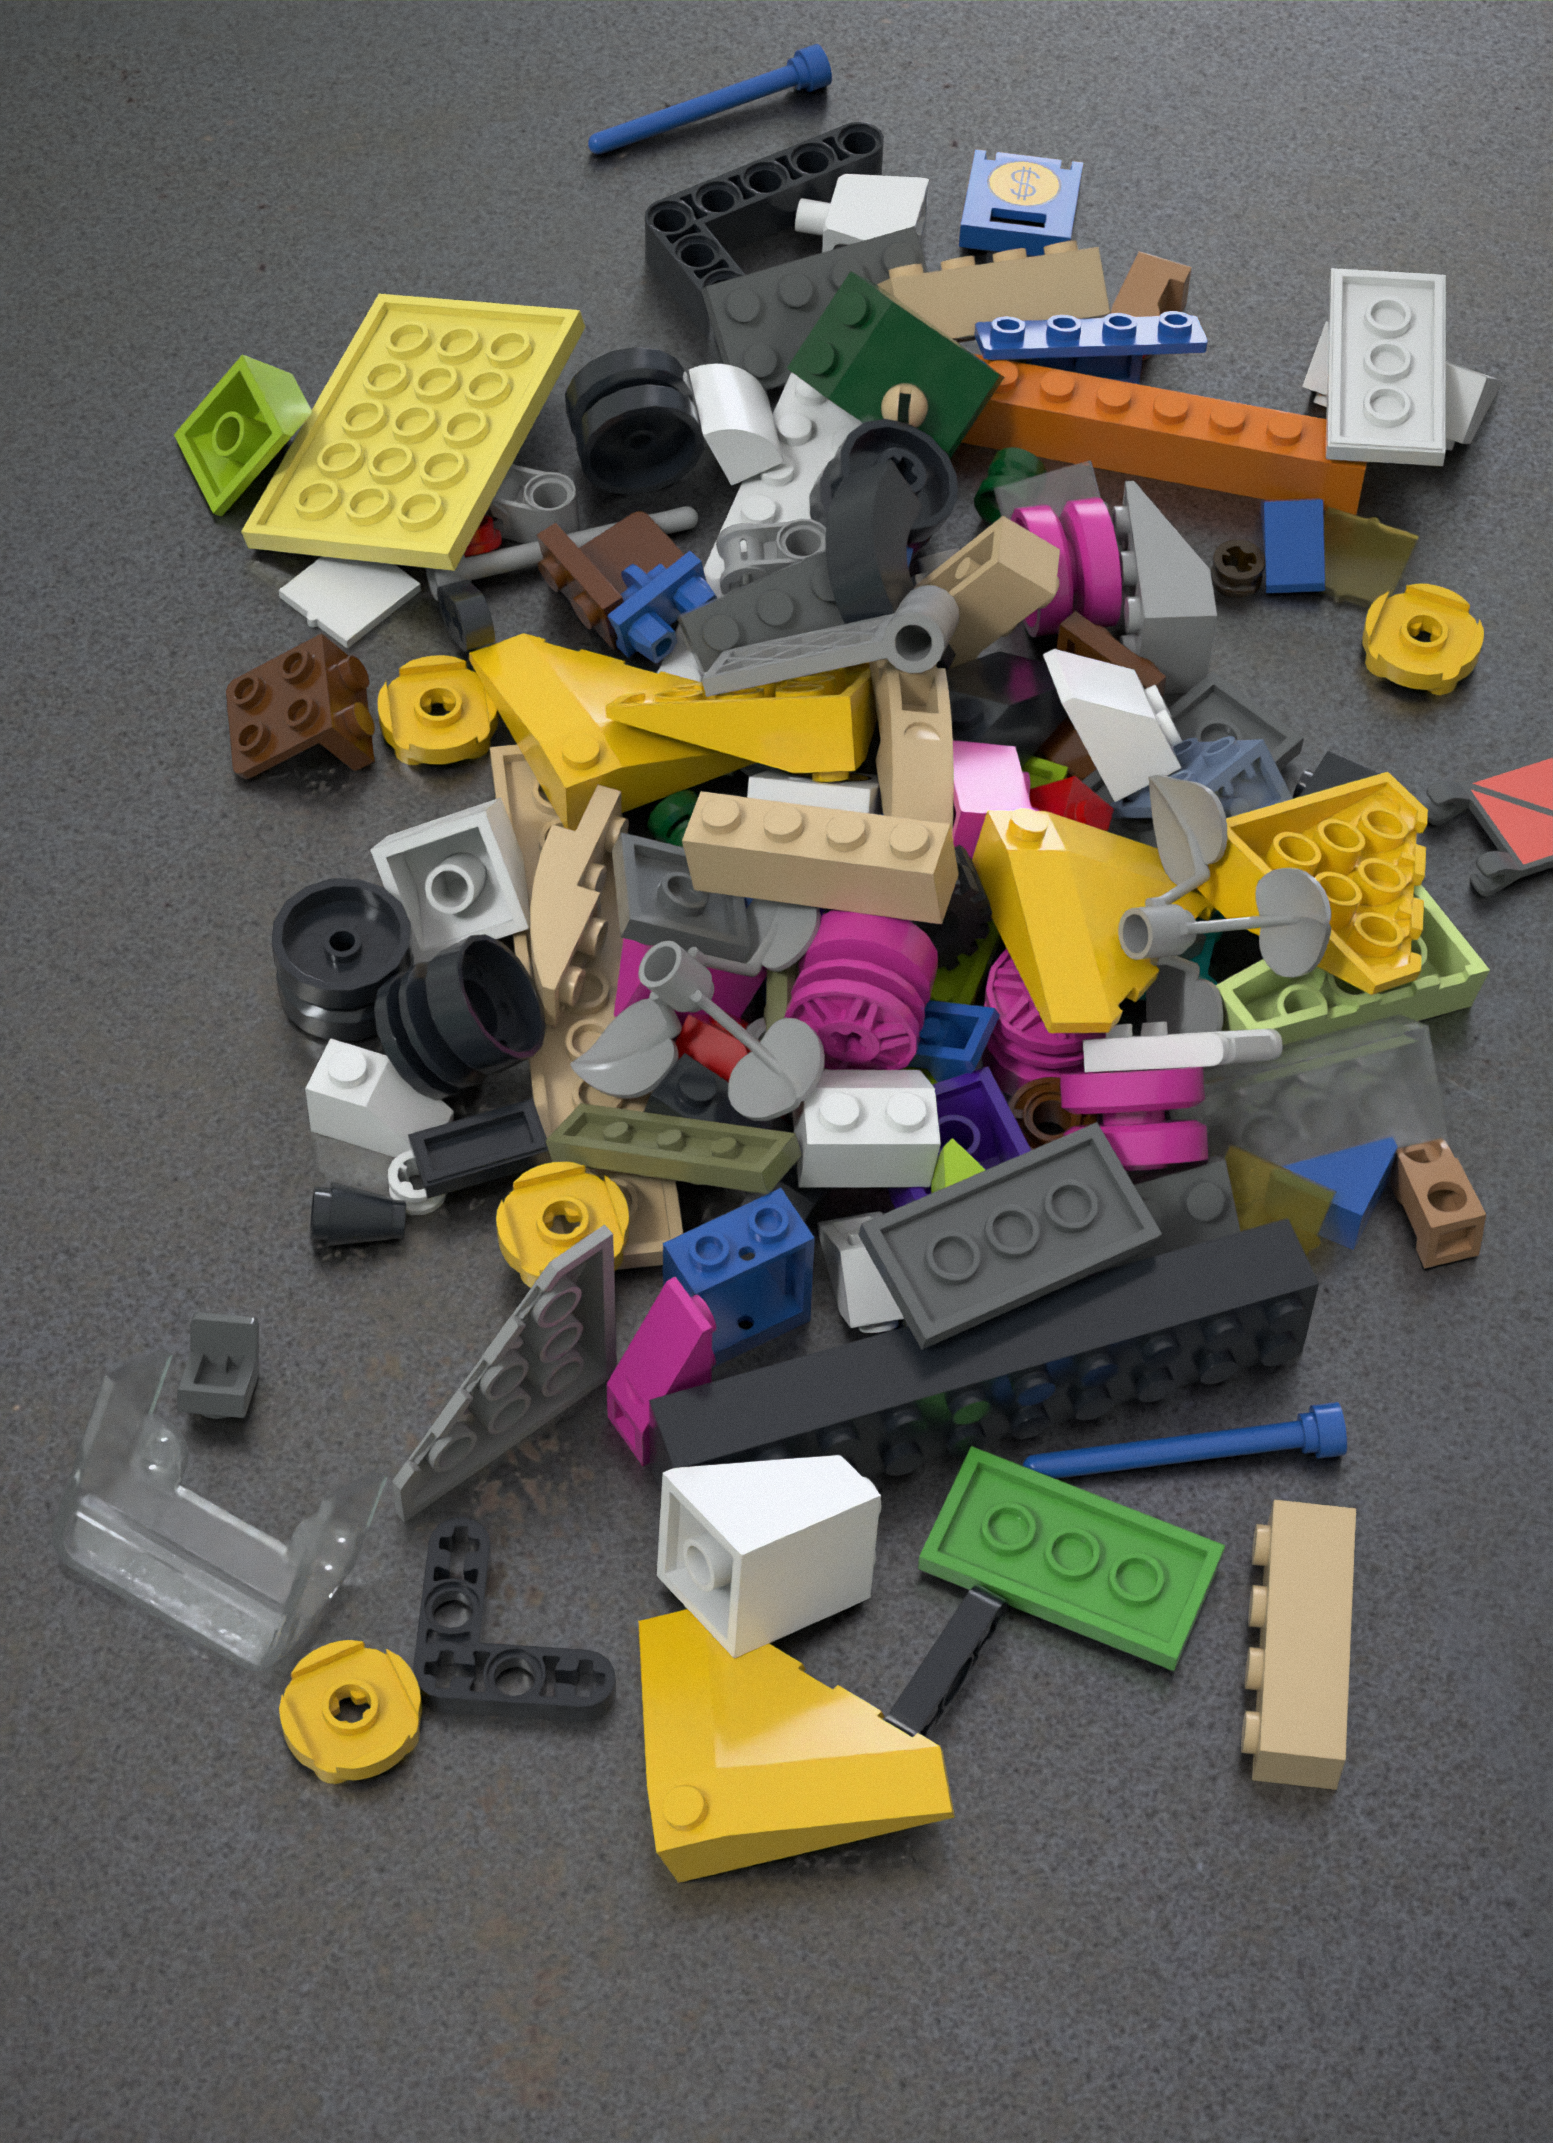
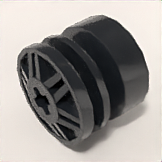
[374,934,546,1100]

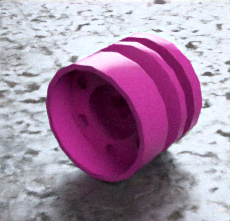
[784,909,938,1070]
[981,949,1106,1096]

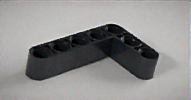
[645,122,884,343]

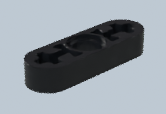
[885,1584,1009,1739]

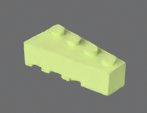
[1215,885,1490,1070]

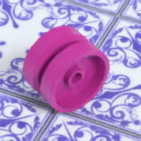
[1011,497,1122,637]
[1060,1067,1208,1171]

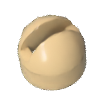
[881,383,928,428]

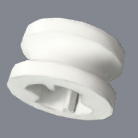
[388,1150,447,1215]

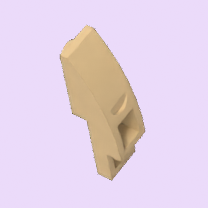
[869,658,954,832]
[530,785,629,1027]

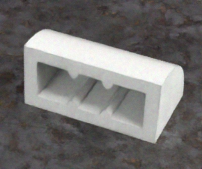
[689,364,784,486]

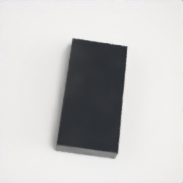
[408,1098,552,1199]

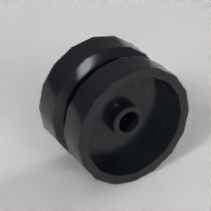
[565,347,705,495]
[809,419,958,563]
[271,878,415,1041]

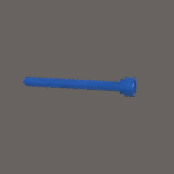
[588,44,832,155]
[1022,1402,1347,1479]

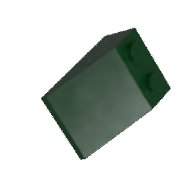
[787,271,1005,459]

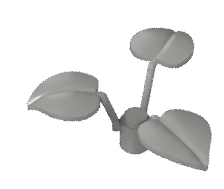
[1118,775,1331,1034]
[570,898,825,1121]

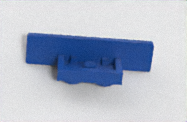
[974,311,1208,384]

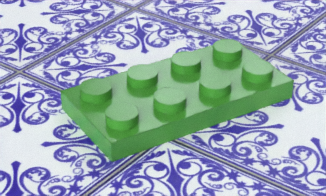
[918,1446,1225,1671]

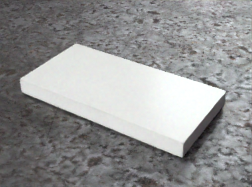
[1326,268,1446,466]

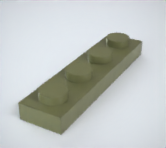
[546,1103,802,1194]

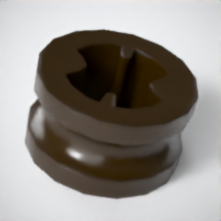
[1210,540,1265,598]

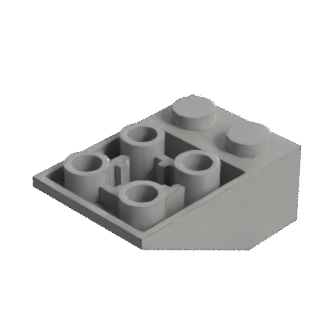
[1112,481,1217,694]

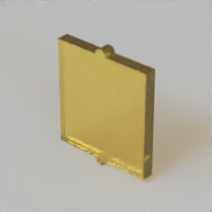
[1318,507,1419,609]
[1225,1144,1337,1259]

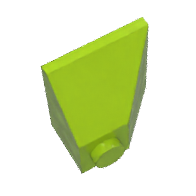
[174,354,313,517]

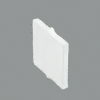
[279,556,421,649]

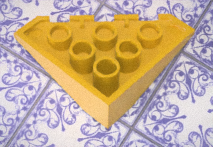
[469,633,756,831]
[605,662,877,782]
[1197,772,1428,995]
[972,808,1217,1033]
[638,1609,955,1883]

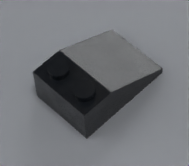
[946,651,1068,768]

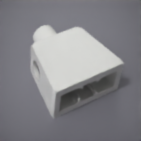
[795,174,929,253]

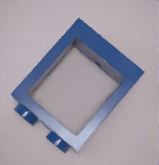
[663,1188,815,1368]

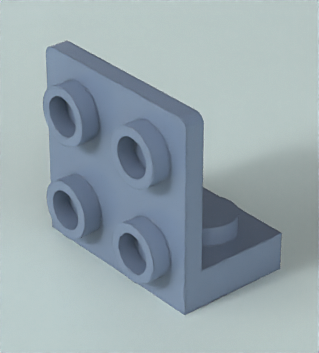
[1110,736,1293,818]

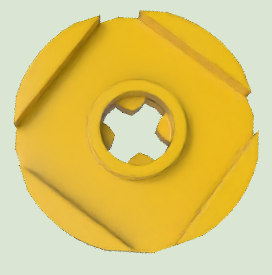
[1362,583,1484,695]
[377,655,499,765]
[496,1162,629,1288]
[279,1640,422,1784]

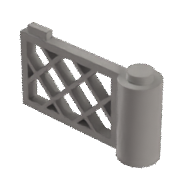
[702,585,959,697]

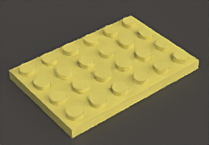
[241,294,585,571]

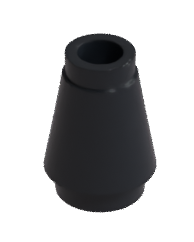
[310,1181,406,1247]

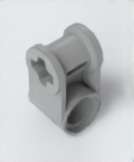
[485,463,580,543]
[716,519,826,595]

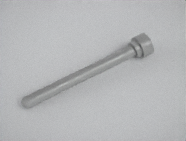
[425,506,698,601]

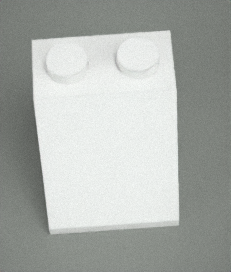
[657,1455,881,1659]

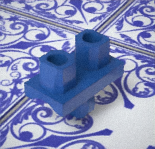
[608,551,717,663]

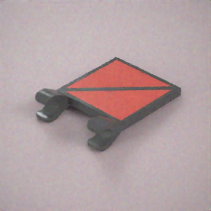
[1423,752,1553,897]

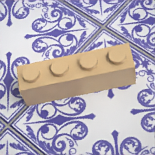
[877,241,1110,343]
[682,791,959,924]
[1241,1500,1356,1790]

